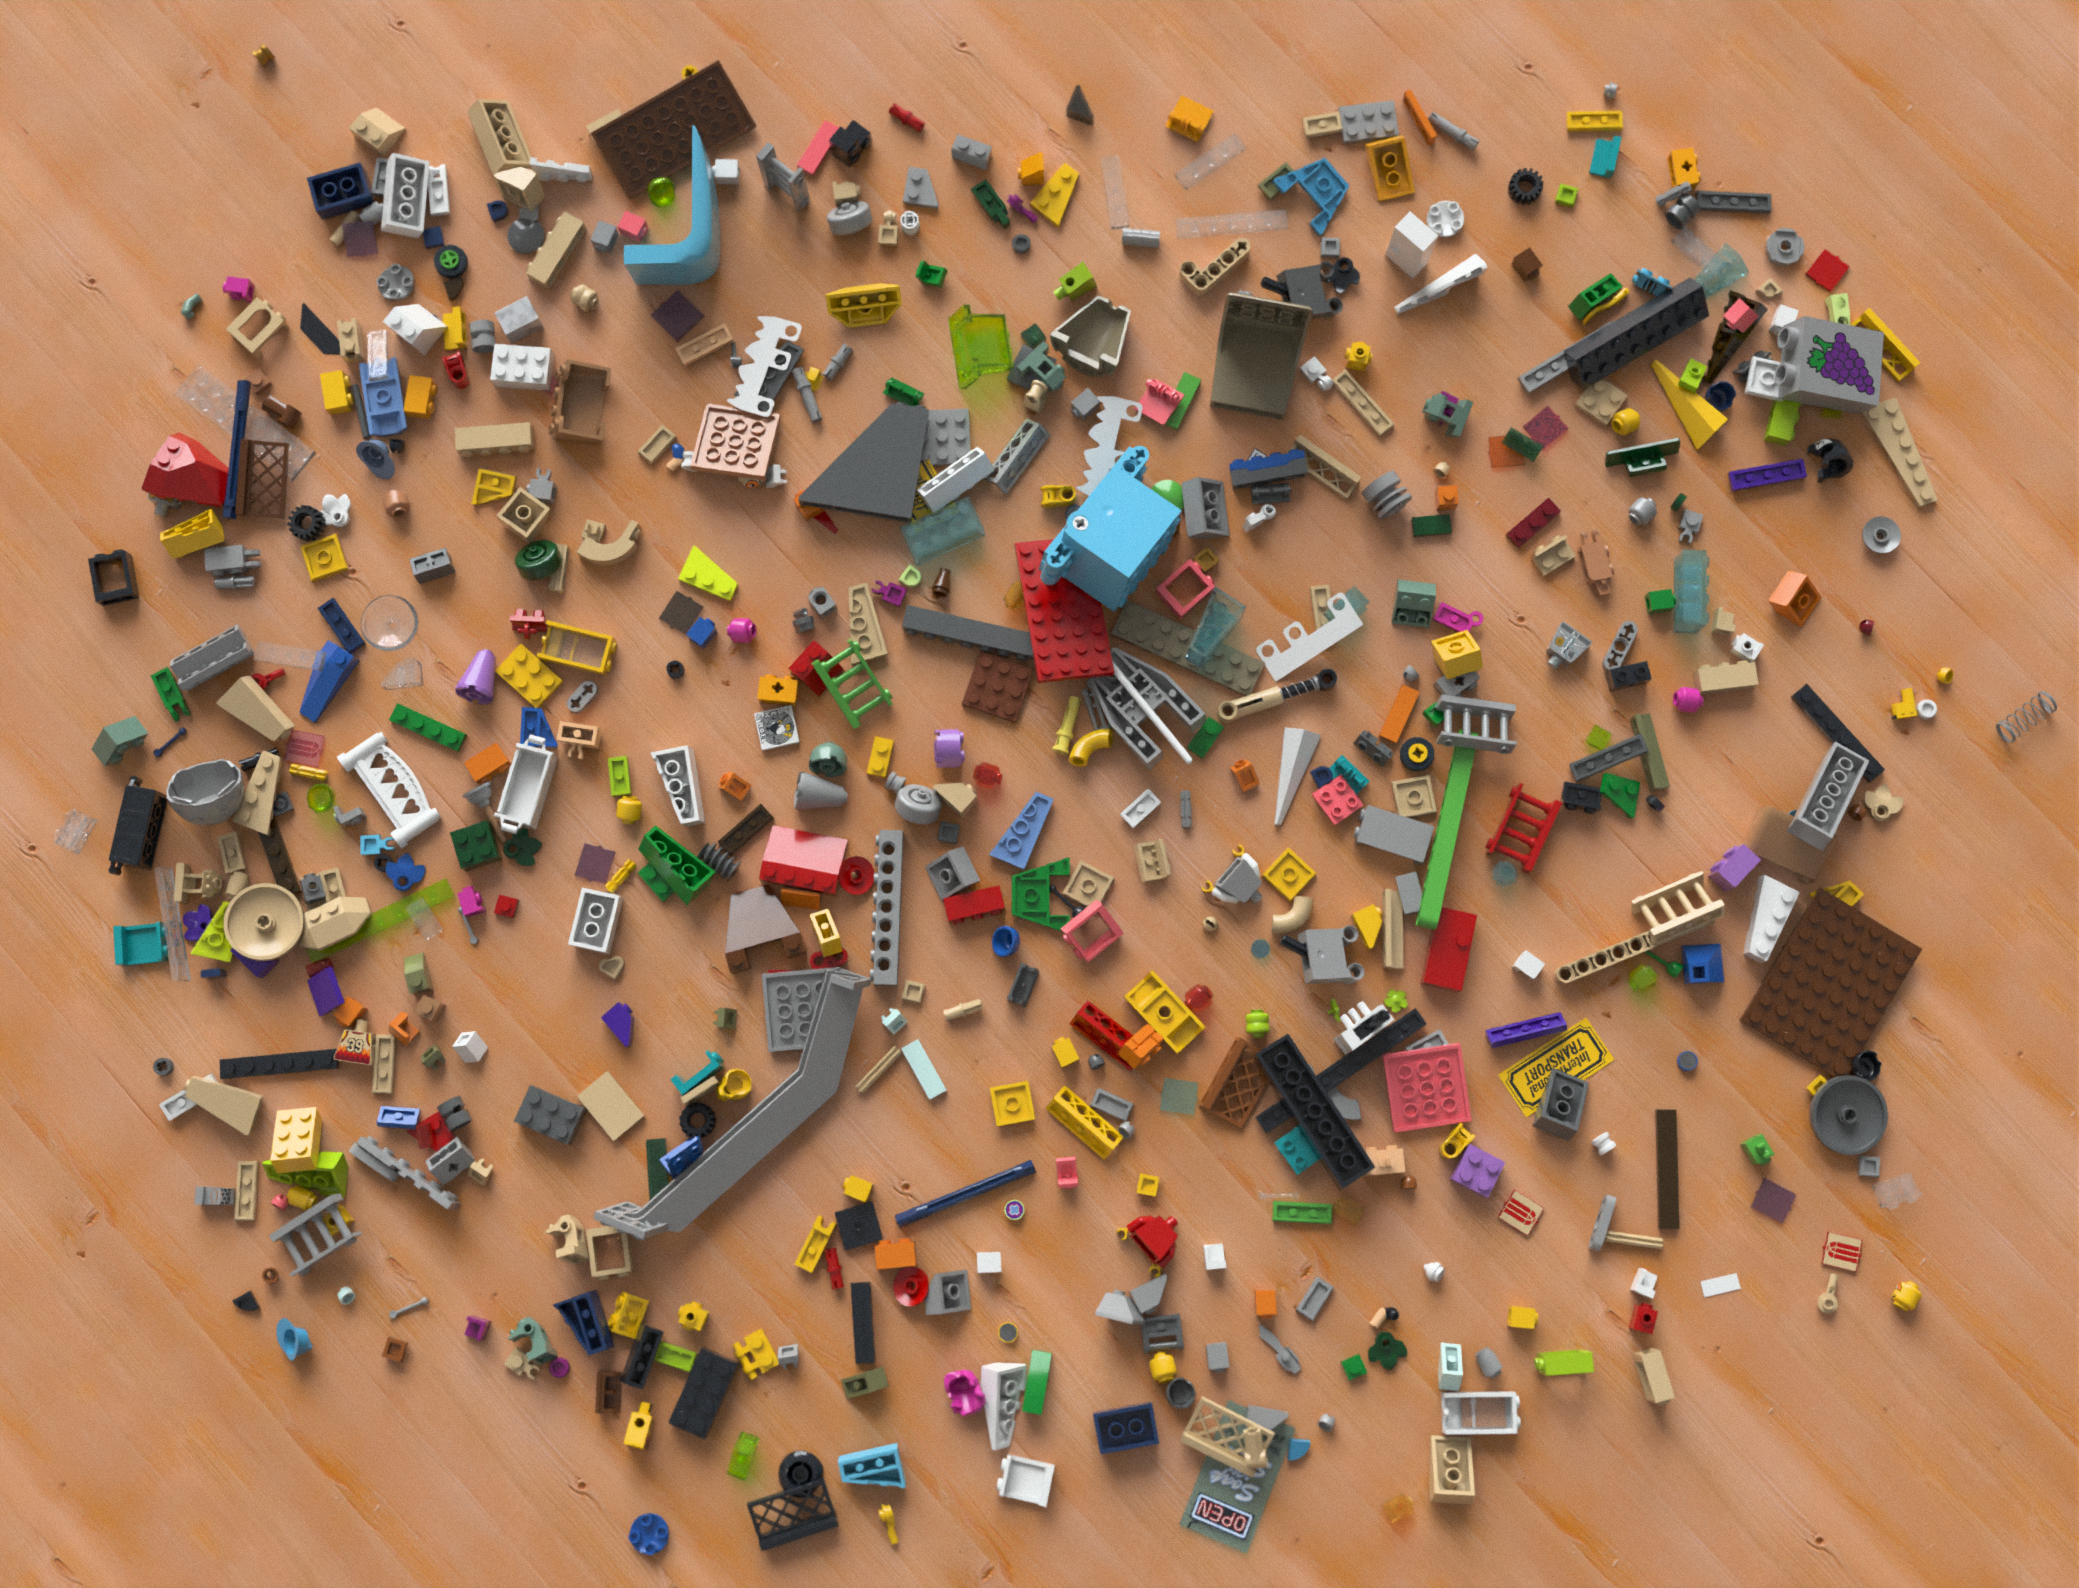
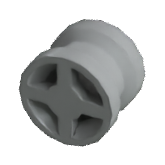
[884,772,907,794]

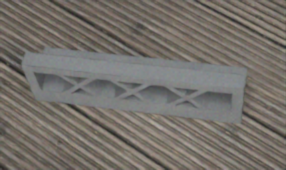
[984,419,1050,494]

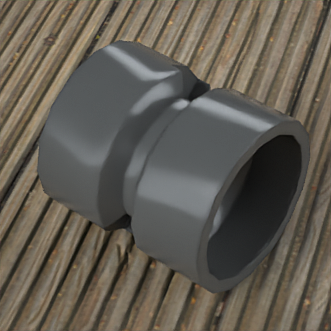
[1665,194,1701,230]
[437,1096,472,1132]

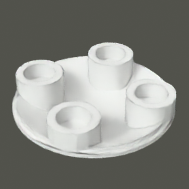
[1427,201,1464,237]

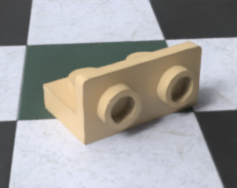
[1531,535,1576,577]

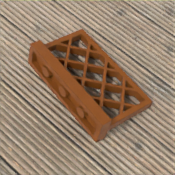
[1199,1037,1268,1129]

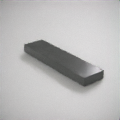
[1696,191,1771,214]
[1569,734,1649,782]

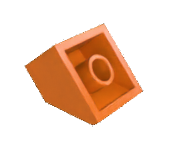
[1769,571,1822,627]

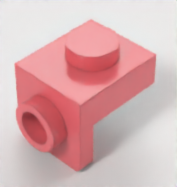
[1056,1157,1078,1189]

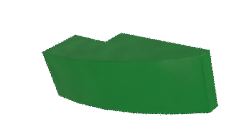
[1022,1350,1052,1415]

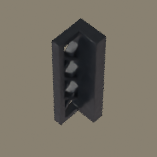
[851,1281,876,1364]

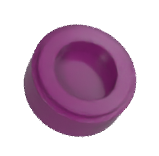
[549,1357,570,1378]

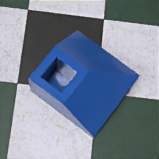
[1681,944,1724,984]

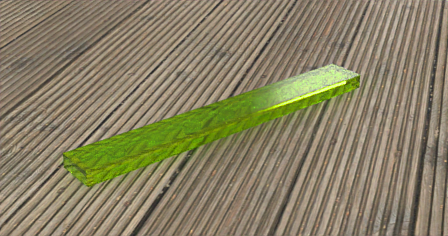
[305,878,455,963]

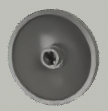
[1809,1075,1888,1155]

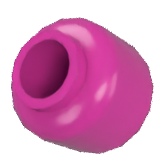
[727,618,757,643]
[1673,687,1703,713]

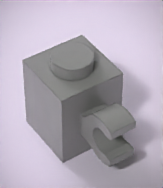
[526,468,557,505]

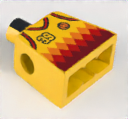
[623,1402,655,1451]

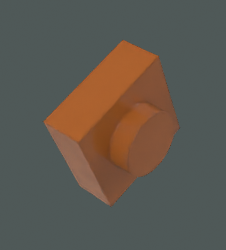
[382,1337,409,1362]

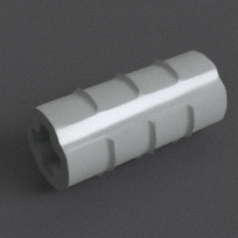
[1122,228,1160,248]

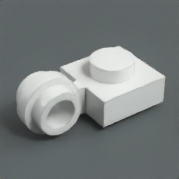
[1300,356,1333,391]
[1242,504,1276,533]

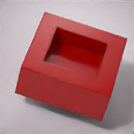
[494,894,519,919]

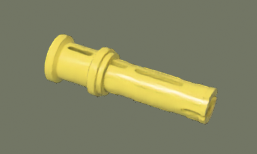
[1052,696,1081,755]

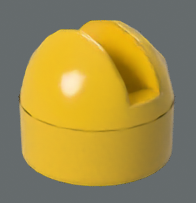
[1936,668,1954,684]

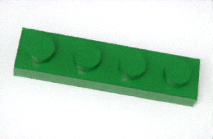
[389,703,467,752]

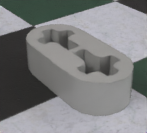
[567,681,598,714]

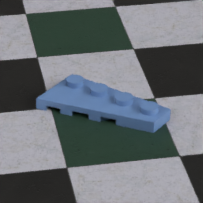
[989,792,1054,870]

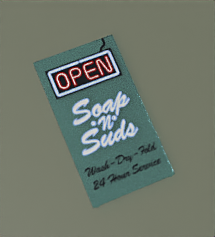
[1179,1400,1295,1553]

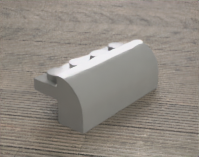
[170,624,255,691]

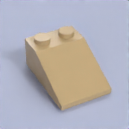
[1429,1436,1475,1504]

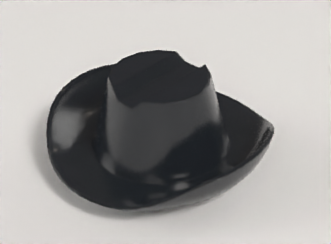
[778,1451,824,1498]

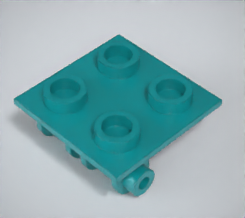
[1329,755,1370,795]
[1274,1126,1319,1175]

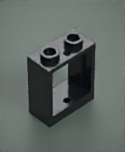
[88,549,139,606]

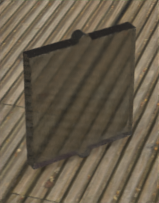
[659,591,703,635]

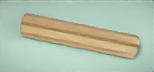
[856,1046,902,1093]
[1604,1231,1663,1249]

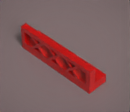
[1069,1000,1133,1072]

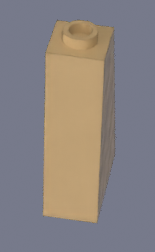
[216,675,295,741]
[184,1076,264,1135]

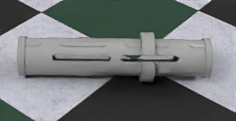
[1428,111,1480,151]
[792,367,823,423]

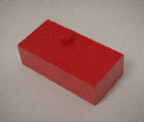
[1420,907,1477,992]

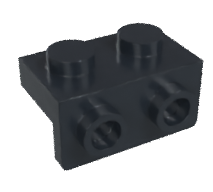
[1560,782,1602,814]

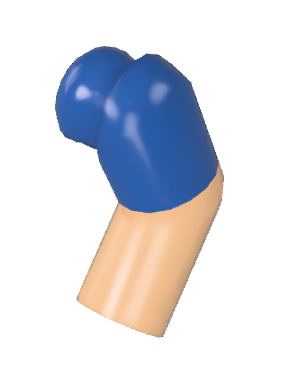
[666,444,685,472]

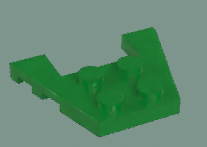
[1012,858,1070,932]

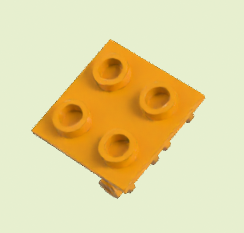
[1165,95,1214,142]

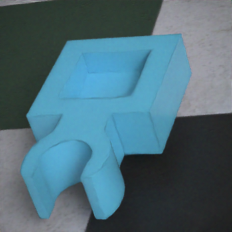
[360,835,395,856]

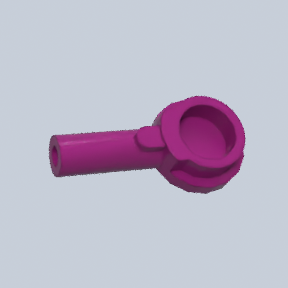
[1007,194,1039,224]

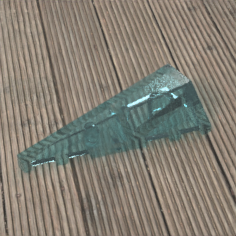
[1693,243,1749,298]

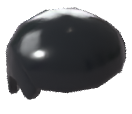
[1851,1050,1882,1081]

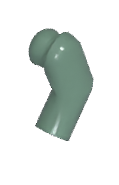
[181,293,203,320]

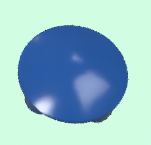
[629,1513,669,1555]

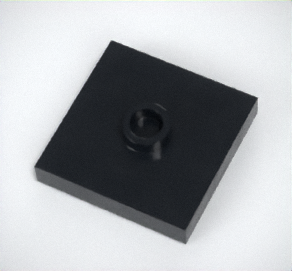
[834,1201,883,1250]

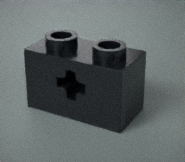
[1605,661,1652,692]

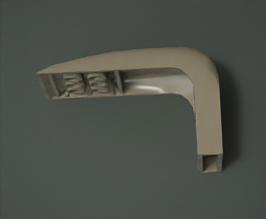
[1210,292,1313,420]

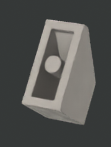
[1130,1274,1167,1315]
[1244,1405,1289,1430]

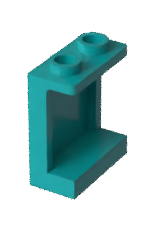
[113,922,170,966]
[670,1050,724,1095]

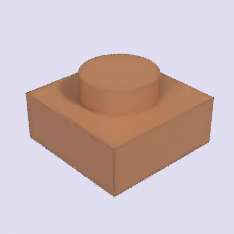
[244,368,272,395]

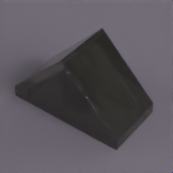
[1066,85,1094,125]

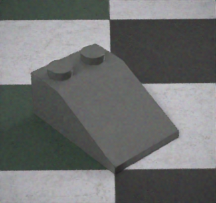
[1533,1068,1589,1141]

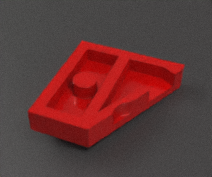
[407,1111,456,1152]

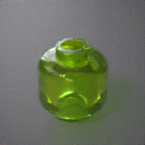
[1628,964,1658,993]

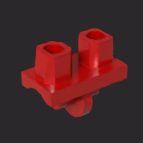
[510,609,548,639]

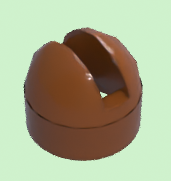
[1848,804,1866,821]
[1401,1175,1417,1189]
[262,1267,279,1284]

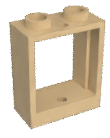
[586,1226,634,1280]
[1632,1348,1675,1405]

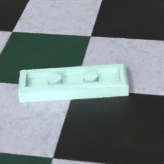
[901,1039,946,1100]

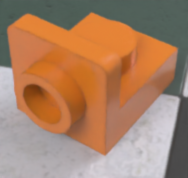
[1230,759,1260,792]
[718,771,752,801]

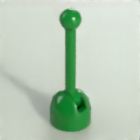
[1638,947,1683,978]

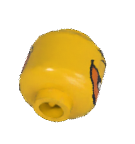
[1891,1281,1922,1312]

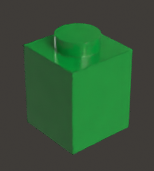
[1644,589,1676,614]

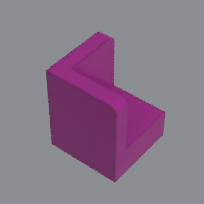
[465,1315,491,1341]

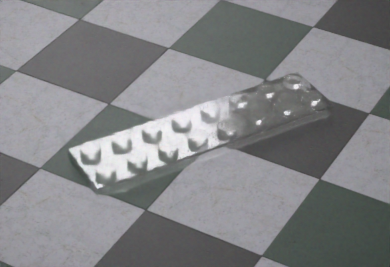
[175,365,316,482]

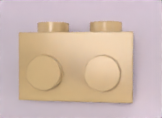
[1134,839,1171,883]

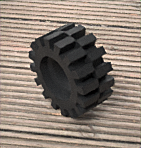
[1508,168,1544,205]
[287,505,326,541]
[679,1103,716,1138]

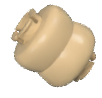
[570,284,599,312]

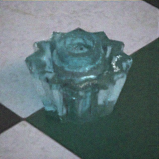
[1491,860,1518,887]

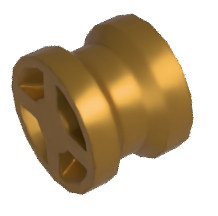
[251,43,275,67]

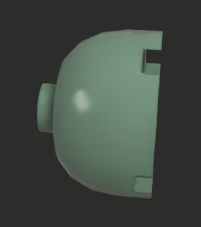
[809,742,847,777]

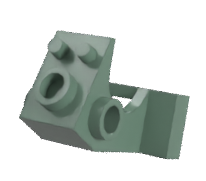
[1017,341,1066,392]
[1422,393,1474,438]
[508,1316,558,1365]

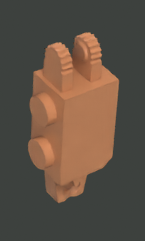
[1577,529,1614,596]

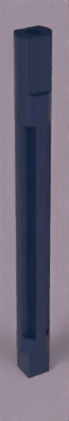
[223,380,251,520]
[895,1160,1036,1228]

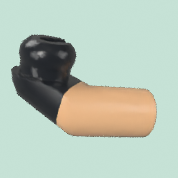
[1370,1307,1399,1328]

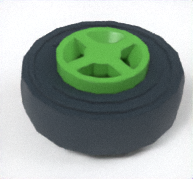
[434,245,468,279]

